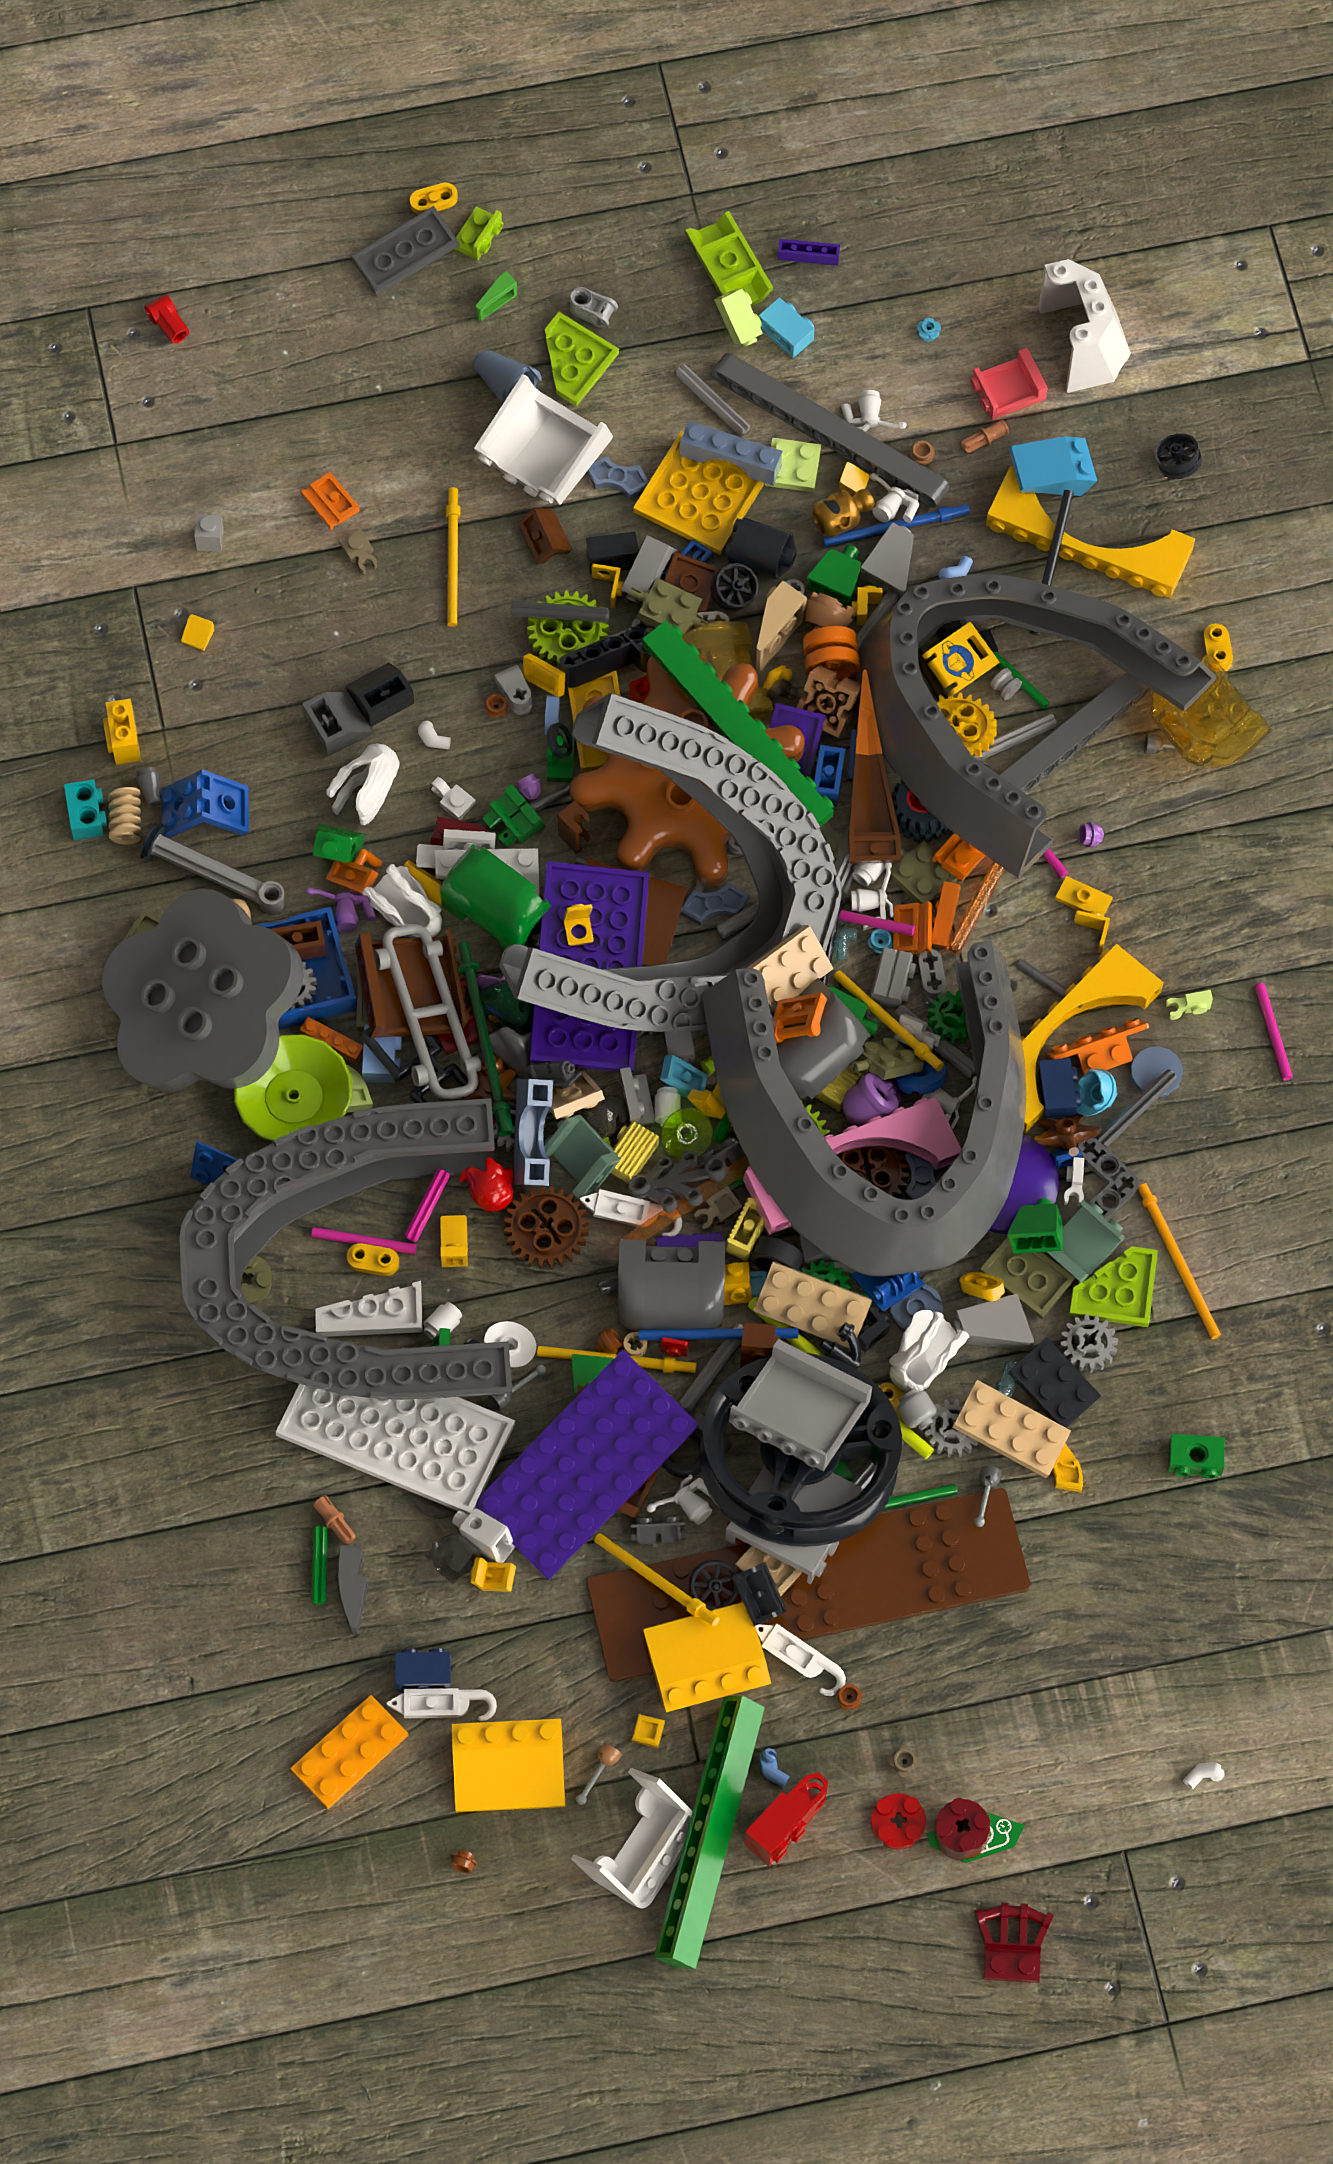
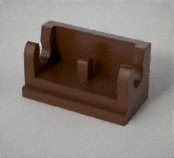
[557,800,590,855]

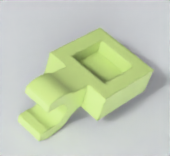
[1166,990,1213,1020]

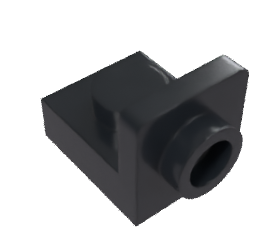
[858,1306,890,1353]

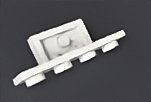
[416,829,496,868]

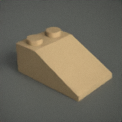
[756,581,807,673]

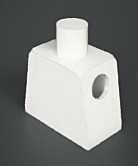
[452,1508,515,1563]

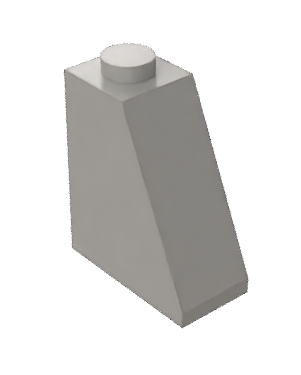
[860,523,914,601]
[621,535,678,604]
[953,1293,1034,1351]

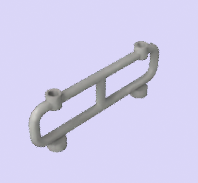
[373,924,481,1100]

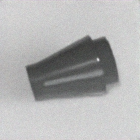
[135,767,162,807]

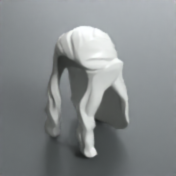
[326,743,400,825]
[363,864,442,938]
[889,1310,969,1393]

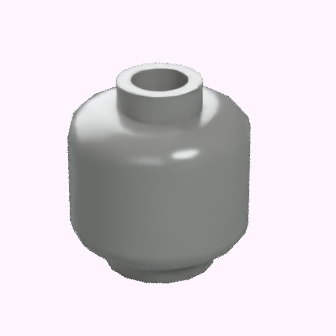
[897,1389,937,1430]

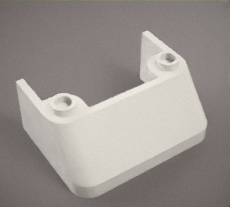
[571,1768,693,1908]

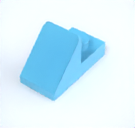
[660,1054,708,1097]

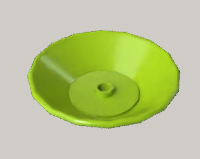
[234,1035,352,1142]

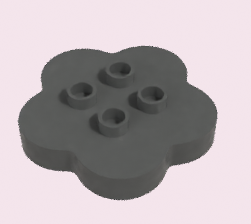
[102,889,304,1092]

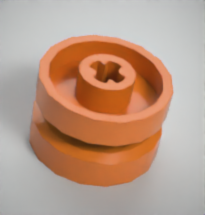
[803,626,860,681]

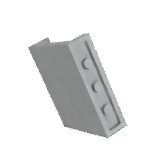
[729,1339,872,1471]
[725,1465,863,1584]

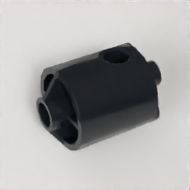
[724,517,797,580]

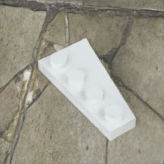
[435,849,539,896]
[315,1281,423,1337]

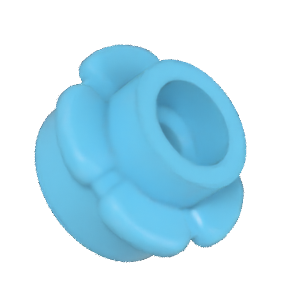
[917,318,941,342]
[868,929,893,954]

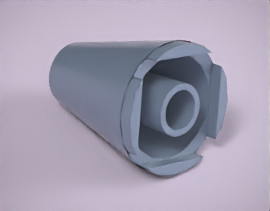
[474,350,541,405]

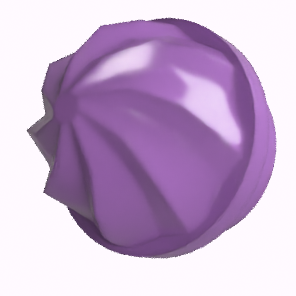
[516,774,541,799]
[1078,822,1104,847]

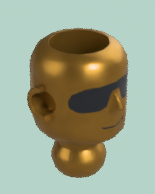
[812,489,875,538]

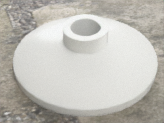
[484,1321,536,1367]

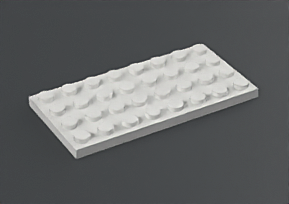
[276,1384,515,1514]

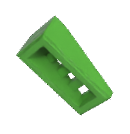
[475,271,517,322]

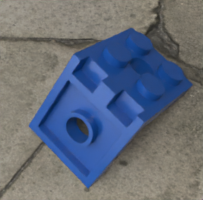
[161,769,249,838]

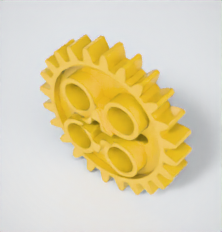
[935,693,997,758]

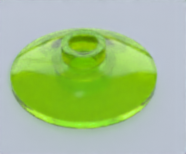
[661,1108,713,1159]

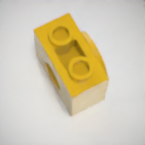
[103,698,141,765]

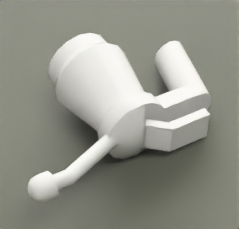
[841,390,906,432]
[870,473,919,523]
[850,863,894,931]
[922,1076,977,1129]
[647,1475,712,1525]

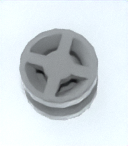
[990,668,1022,700]

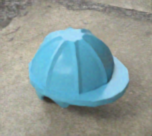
[1075,1068,1118,1117]

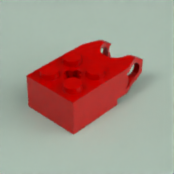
[744,1772,829,1866]

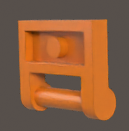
[772,992,827,1043]

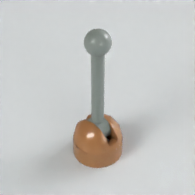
[576,1743,622,1805]

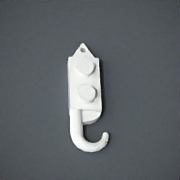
[579,1189,682,1237]
[756,1623,846,1696]
[387,1688,497,1721]

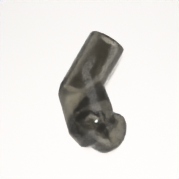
[766,679,798,701]

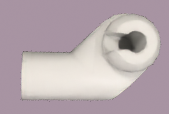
[418,721,451,750]
[1183,1762,1224,1790]

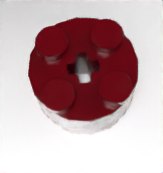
[935,1798,990,1860]

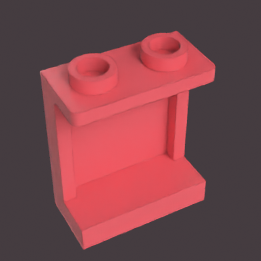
[970,348,1048,420]

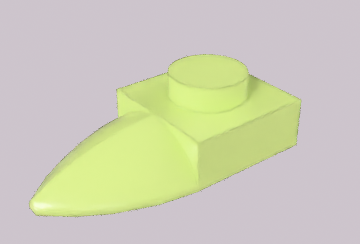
[346,1065,373,1113]

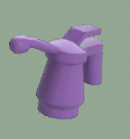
[306,888,376,932]

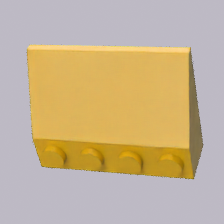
[643,1602,771,1712]
[452,1719,565,1812]

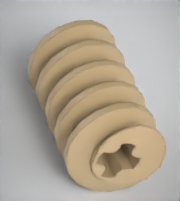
[108,787,141,845]

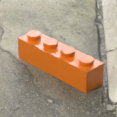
[932,881,961,949]
[300,1017,363,1065]

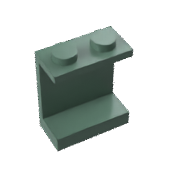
[544,1115,621,1199]
[1047,1200,1125,1283]

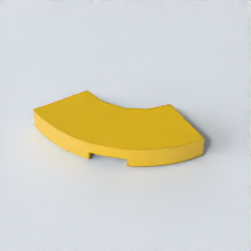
[1051,1444,1083,1493]

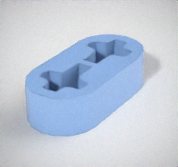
[545,695,560,735]

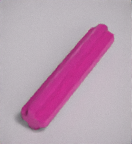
[405,1169,450,1242]

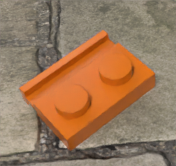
[301,472,360,530]
[932,833,986,882]
[893,901,933,954]

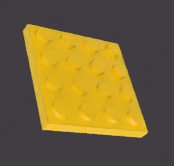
[633,431,765,555]

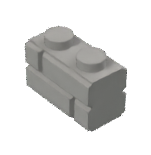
[871,947,916,1009]

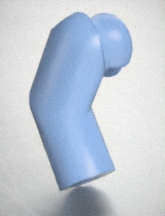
[939,556,973,579]

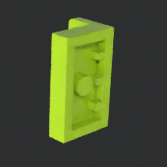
[455,206,503,261]

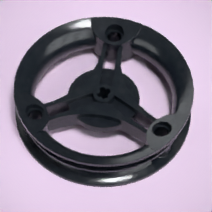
[700,1353,902,1547]

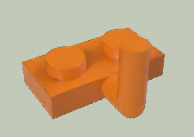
[326,849,382,895]

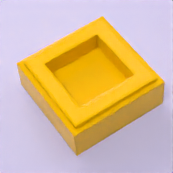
[632,1714,665,1748]

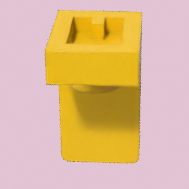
[687,1084,726,1119]
[440,1215,468,1267]

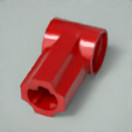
[144,294,189,344]

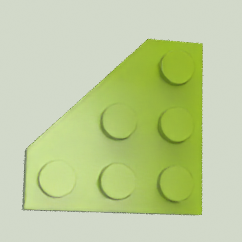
[545,312,619,407]
[1069,1246,1158,1327]

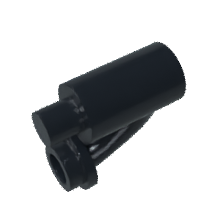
[818,1322,861,1369]

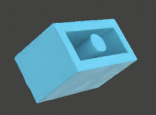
[759,297,815,358]

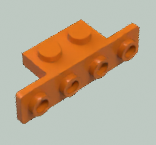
[1046,1018,1149,1076]

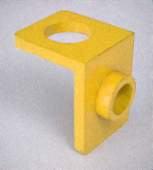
[592,564,624,608]
[563,904,594,946]
[1074,910,1110,954]

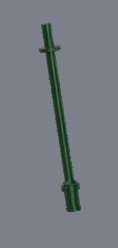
[457,941,515,1137]

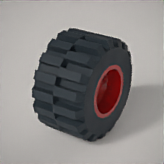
[892,780,949,842]

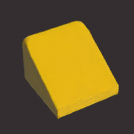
[839,462,870,495]
[181,614,214,651]

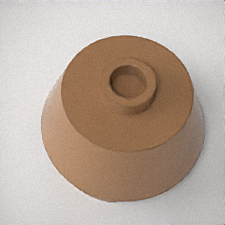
[805,592,854,630]

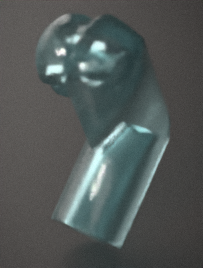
[835,926,857,961]

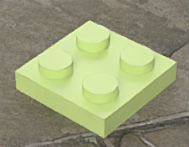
[765,438,821,493]

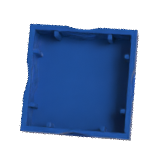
[258,906,357,1030]

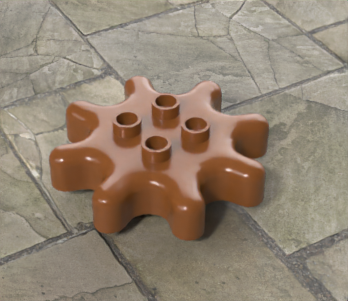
[570,656,805,887]

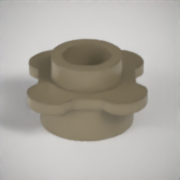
[888,1746,921,1778]

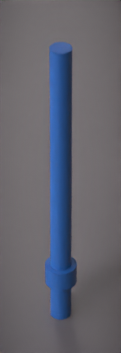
[823,504,970,547]
[639,1326,798,1340]

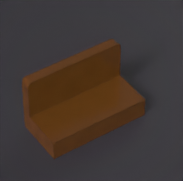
[518,507,572,563]

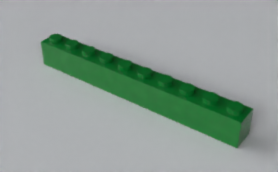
[642,620,834,827]
[654,1696,765,1969]

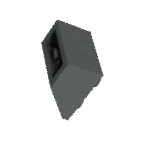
[302,692,372,756]

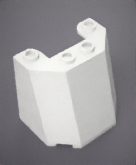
[1039,259,1130,393]
[474,374,613,505]

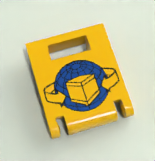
[922,622,1000,697]

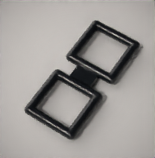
[360,1027,468,1103]

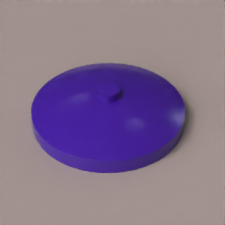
[988,1135,1059,1234]

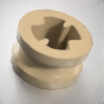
[623,1332,647,1357]

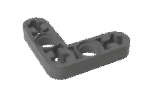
[1078,1137,1139,1221]

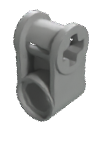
[570,287,618,329]
[494,664,533,716]

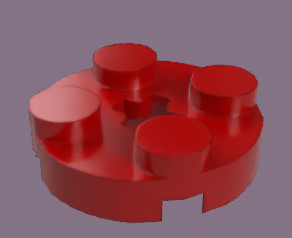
[871,1793,926,1850]

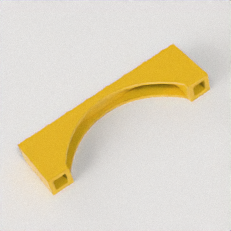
[986,466,1195,598]
[1021,944,1164,1134]

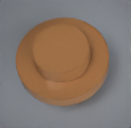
[910,441,935,465]

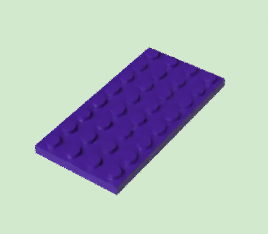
[529,861,649,1073]
[475,1350,700,1580]

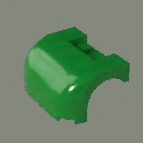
[440,844,551,952]

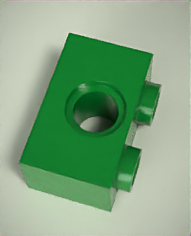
[1168,1434,1225,1479]

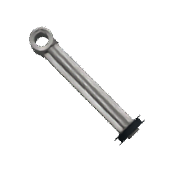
[140,824,285,915]

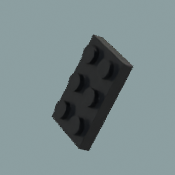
[1008,1337,1101,1428]

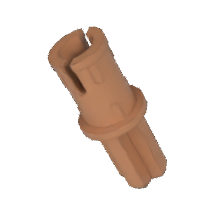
[961,420,1009,454]
[313,1496,356,1545]

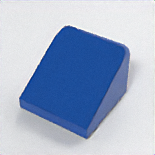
[1050,1148,1082,1170]

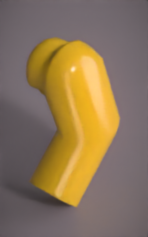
[761,665,793,696]

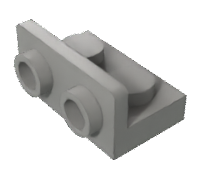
[620,1067,655,1126]

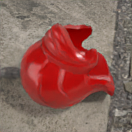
[459,1157,514,1212]

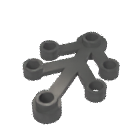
[628,1151,728,1212]

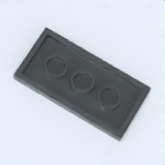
[351,206,460,296]

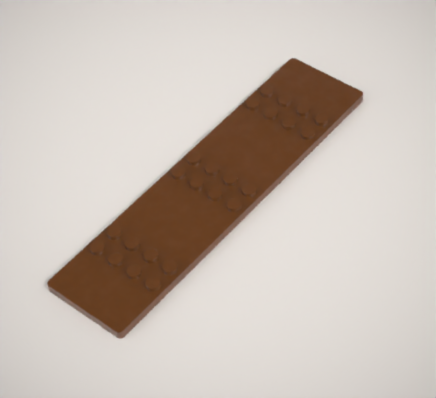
[587,1488,1031,1682]

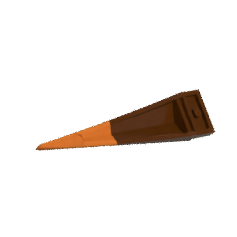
[848,670,901,864]

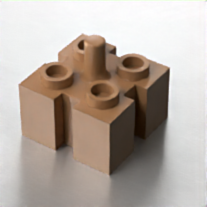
[797,665,861,738]

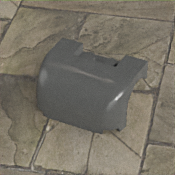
[776,978,871,1100]
[618,1239,725,1332]

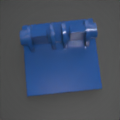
[190,1141,238,1185]
[851,1271,925,1312]

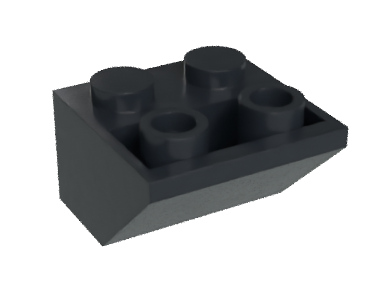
[345,662,414,727]

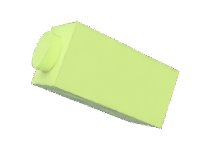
[714,289,763,347]

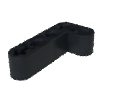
[559,627,651,688]

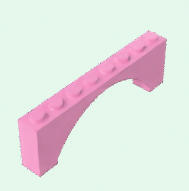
[743,1097,962,1235]

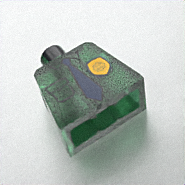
[471,979,534,1033]

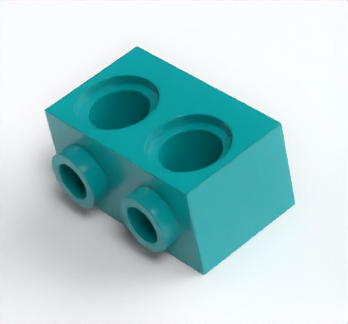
[64,779,107,840]

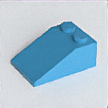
[1009,436,1097,496]

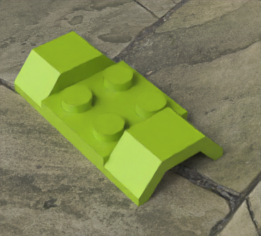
[685,211,773,306]

